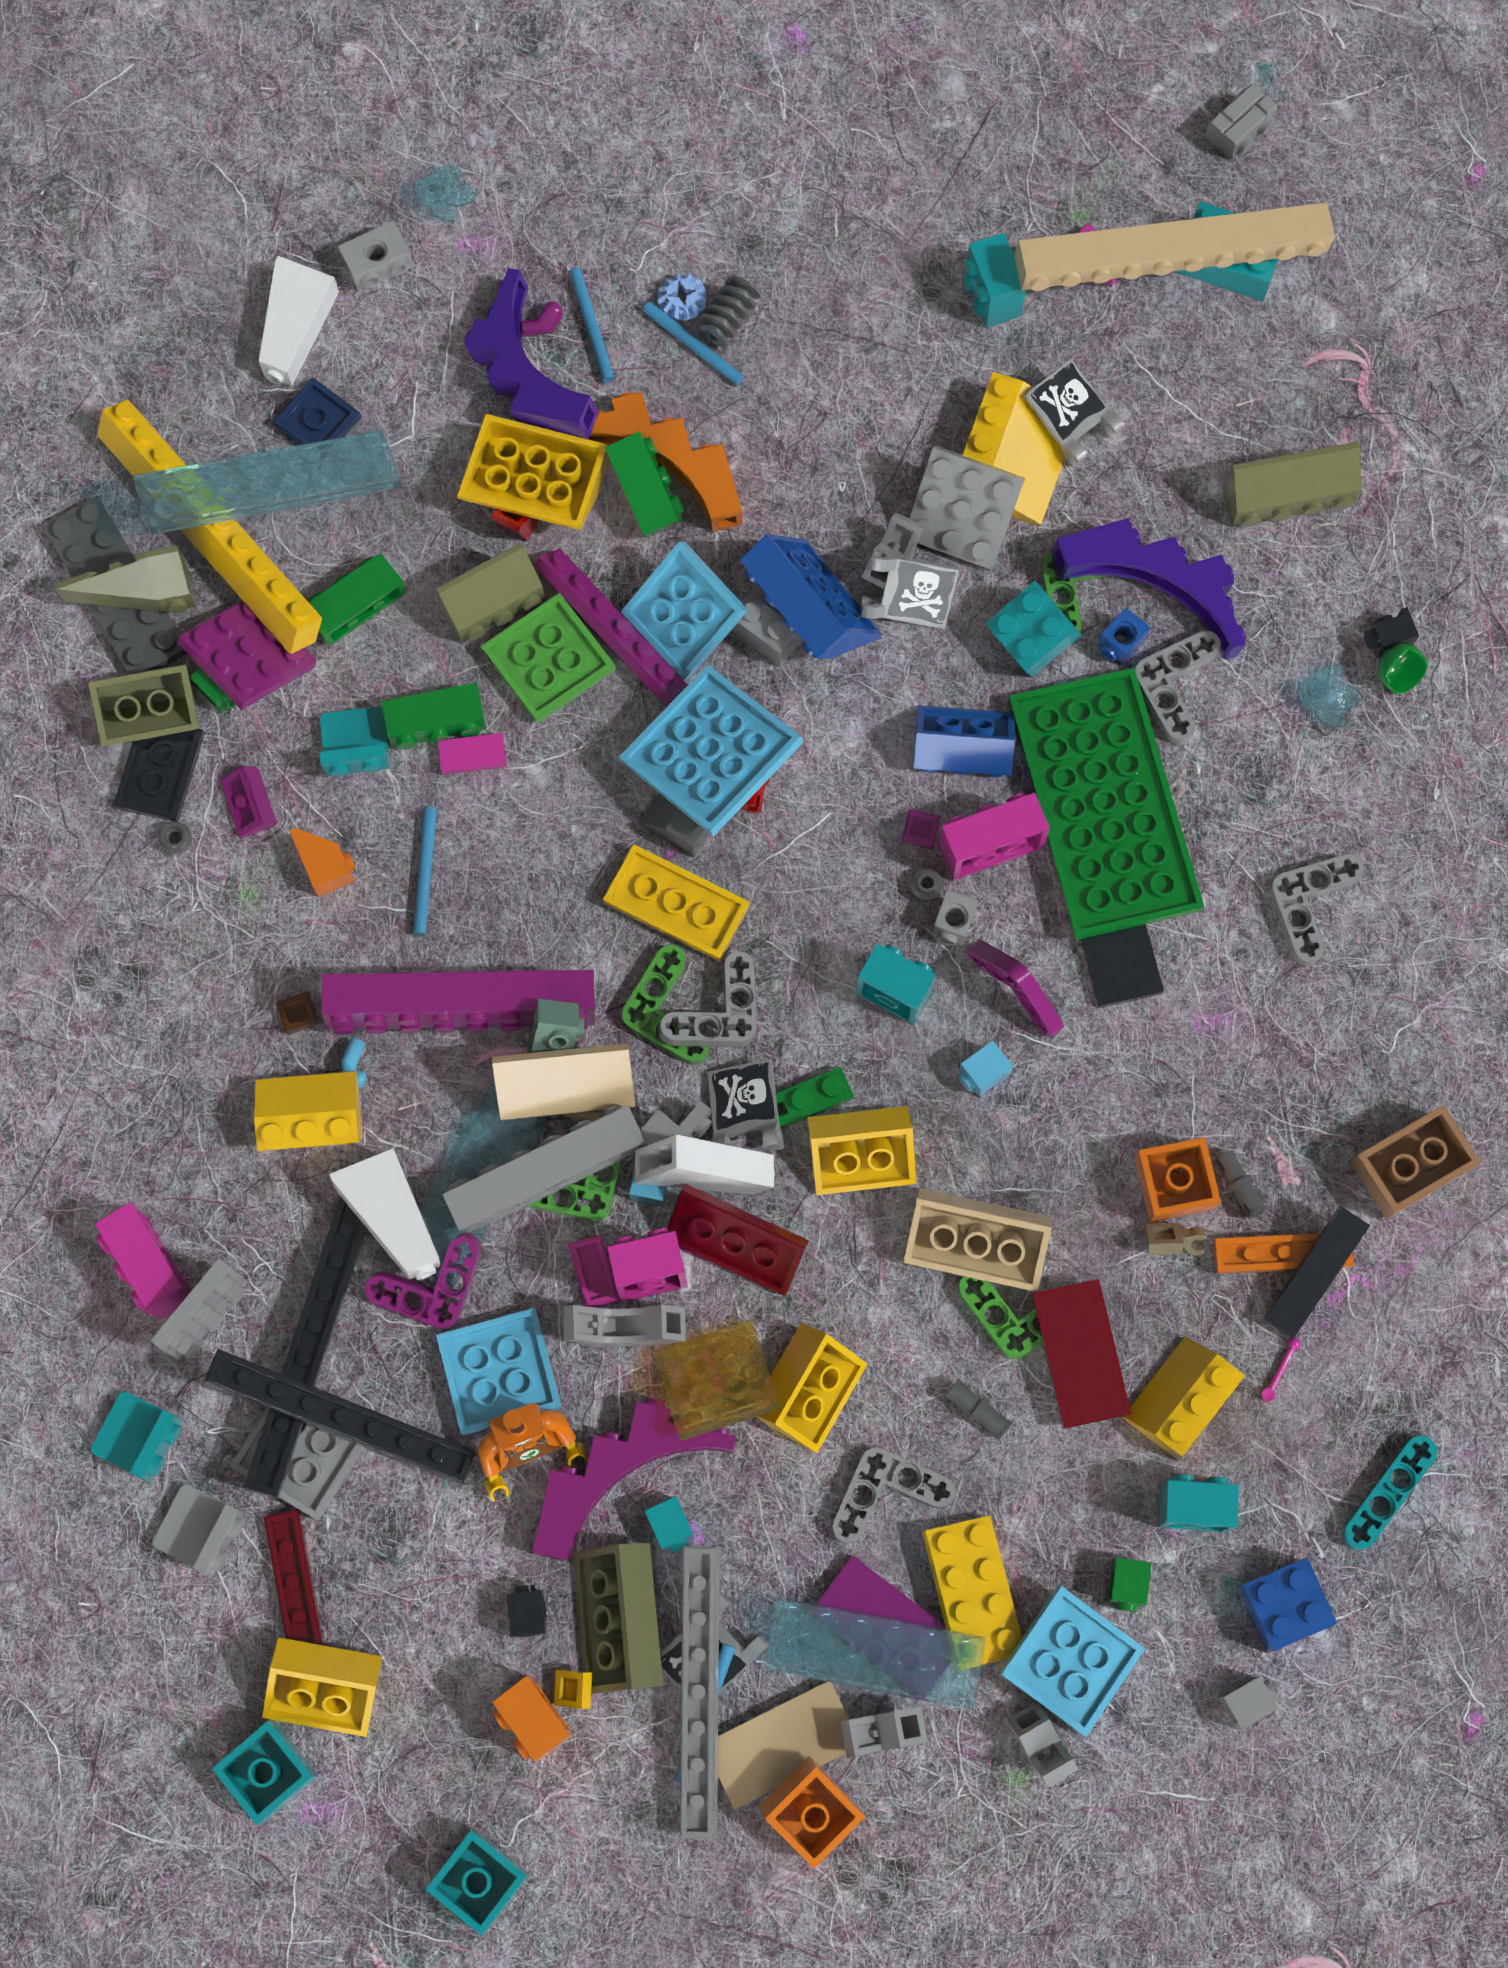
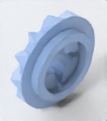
[658,273,707,321]

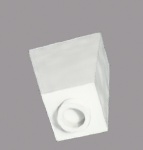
[259,256,339,386]
[635,1134,775,1195]
[329,1149,441,1280]

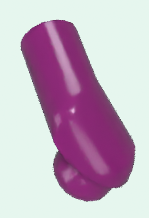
[522,301,563,337]

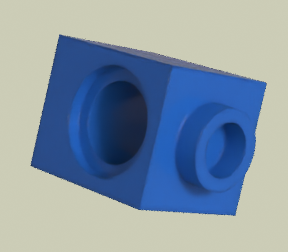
[1098,607,1151,666]

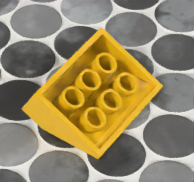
[963,372,1065,527]
[457,414,609,530]

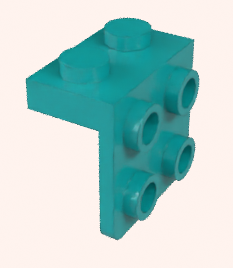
[319,706,391,777]
[91,1392,183,1482]

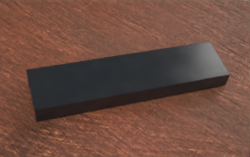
[1263,1205,1371,1339]

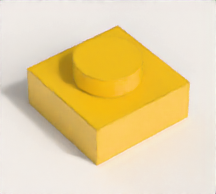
[554,1669,592,1709]

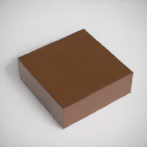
[276,991,319,1035]

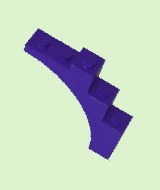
[464,268,598,439]
[1051,518,1246,660]

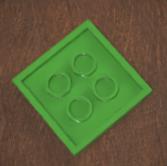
[481,593,616,724]

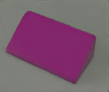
[220,765,277,838]

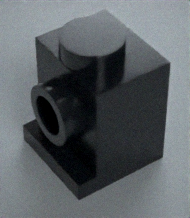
[1364,607,1419,658]

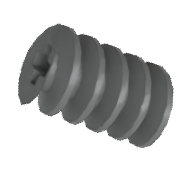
[697,276,761,348]

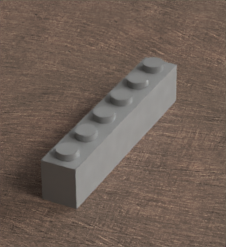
[442,1105,647,1233]

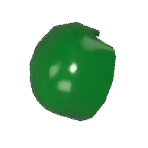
[1378,642,1428,694]

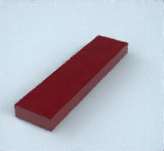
[264,1509,324,1646]

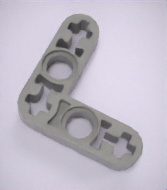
[1135,631,1221,745]
[1270,854,1364,966]
[658,951,757,1047]
[832,1447,955,1544]

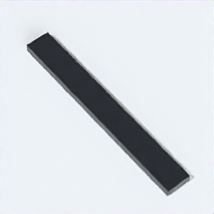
[203,1349,476,1485]

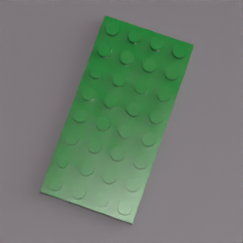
[1008,668,1205,940]

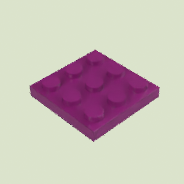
[178,601,317,710]

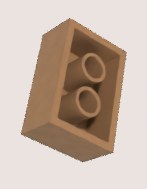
[1350,1105,1481,1220]

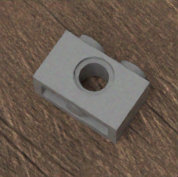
[338,221,414,291]

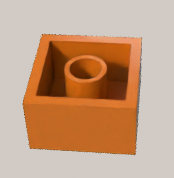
[1134,1137,1221,1223]
[492,1676,574,1762]
[759,1756,865,1869]

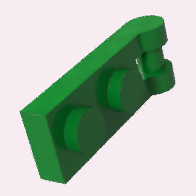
[776,1066,854,1130]

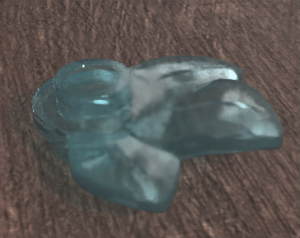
[414,165,476,222]
[1298,665,1363,727]

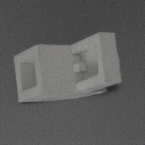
[861,512,925,589]
[641,1101,712,1145]
[1006,1702,1079,1788]
[840,1706,928,1758]

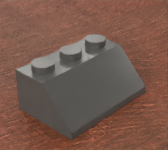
[639,793,710,858]

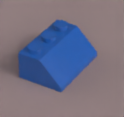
[914,705,1015,777]

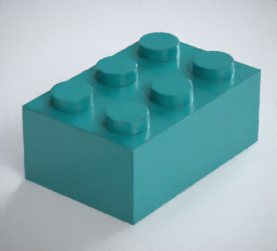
[1175,201,1279,301]

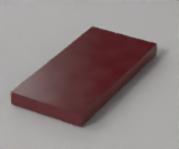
[667,1184,809,1296]
[1031,1279,1131,1429]

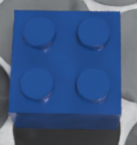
[1237,1557,1338,1653]

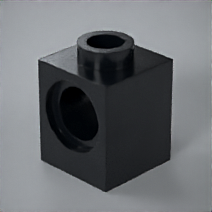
[506,1585,548,1638]

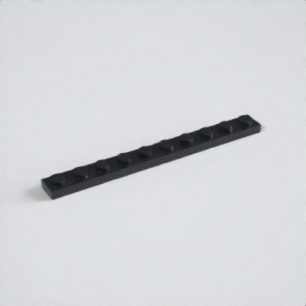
[243,1162,367,1499]

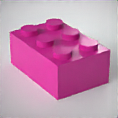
[938,793,1050,881]
[95,1202,192,1320]
[607,1228,688,1303]

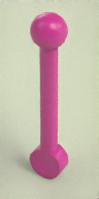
[1260,1337,1301,1402]

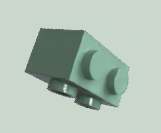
[527,999,584,1053]

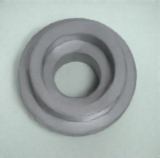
[159,822,192,855]
[910,869,943,902]

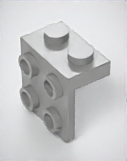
[153,1484,245,1576]

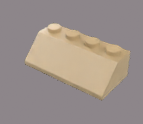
[903,1188,1052,1292]

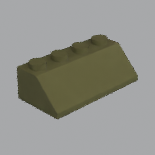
[1223,442,1362,527]
[573,1543,663,1694]

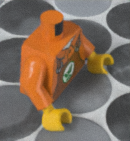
[478,1403,588,1502]

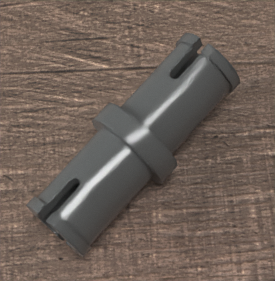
[1214,1150,1267,1219]
[945,1379,1013,1440]

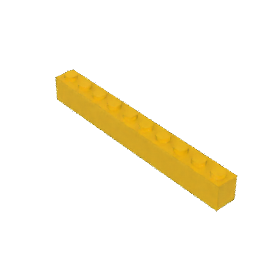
[98,399,322,654]

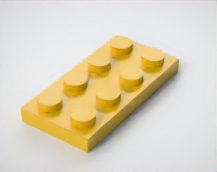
[603,844,750,962]
[922,1515,1022,1671]

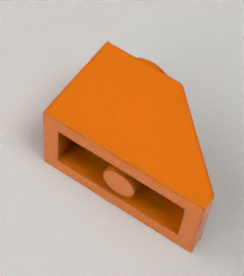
[289,828,356,897]

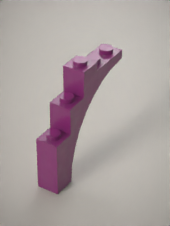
[532,1398,736,1562]

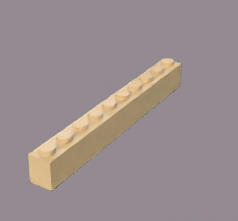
[1014,202,1335,291]

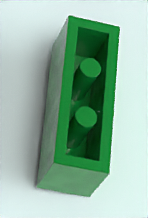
[605,431,685,537]
[307,552,407,647]
[381,682,487,749]

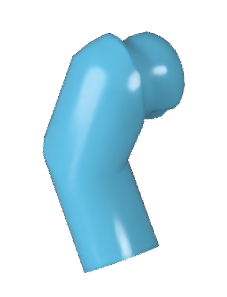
[341,1038,367,1089]

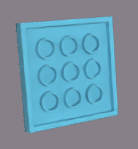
[619,665,803,837]

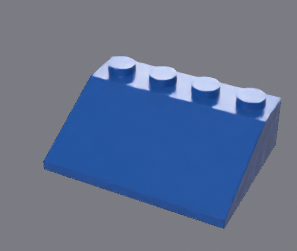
[740,534,882,659]

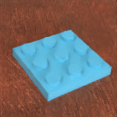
[621,541,748,680]
[436,1307,562,1436]
[999,1585,1145,1737]

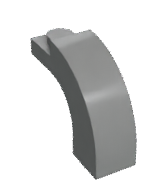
[563,1304,686,1347]

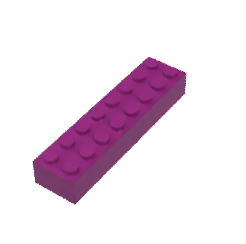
[322,970,595,1035]

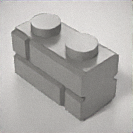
[1205,84,1278,159]

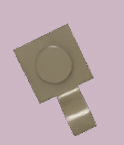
[1144,1223,1206,1256]

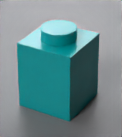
[645,1496,694,1554]

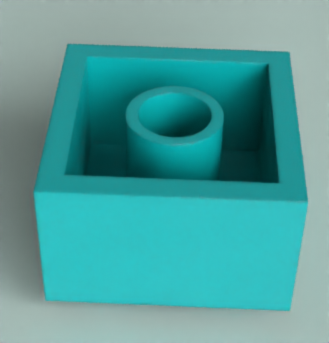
[962,233,1026,328]
[985,581,1082,677]
[856,943,936,1025]
[1158,1474,1239,1533]
[212,1720,319,1825]
[425,1829,530,1936]

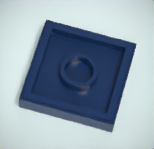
[272,377,362,463]

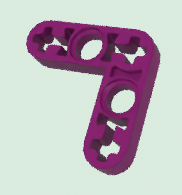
[966,939,1064,1038]
[365,1232,482,1329]

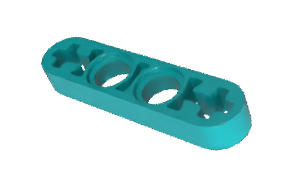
[1342,1435,1437,1550]

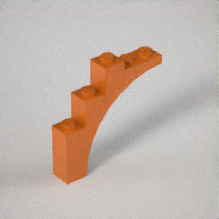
[588,392,743,532]

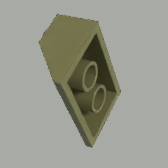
[436,542,545,644]
[88,663,199,747]

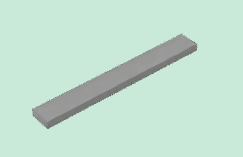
[680,1547,720,1839]

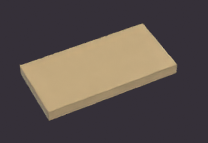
[492,1043,635,1120]
[718,1680,849,1810]

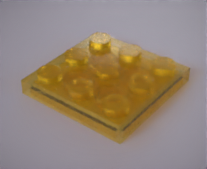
[654,1320,780,1441]

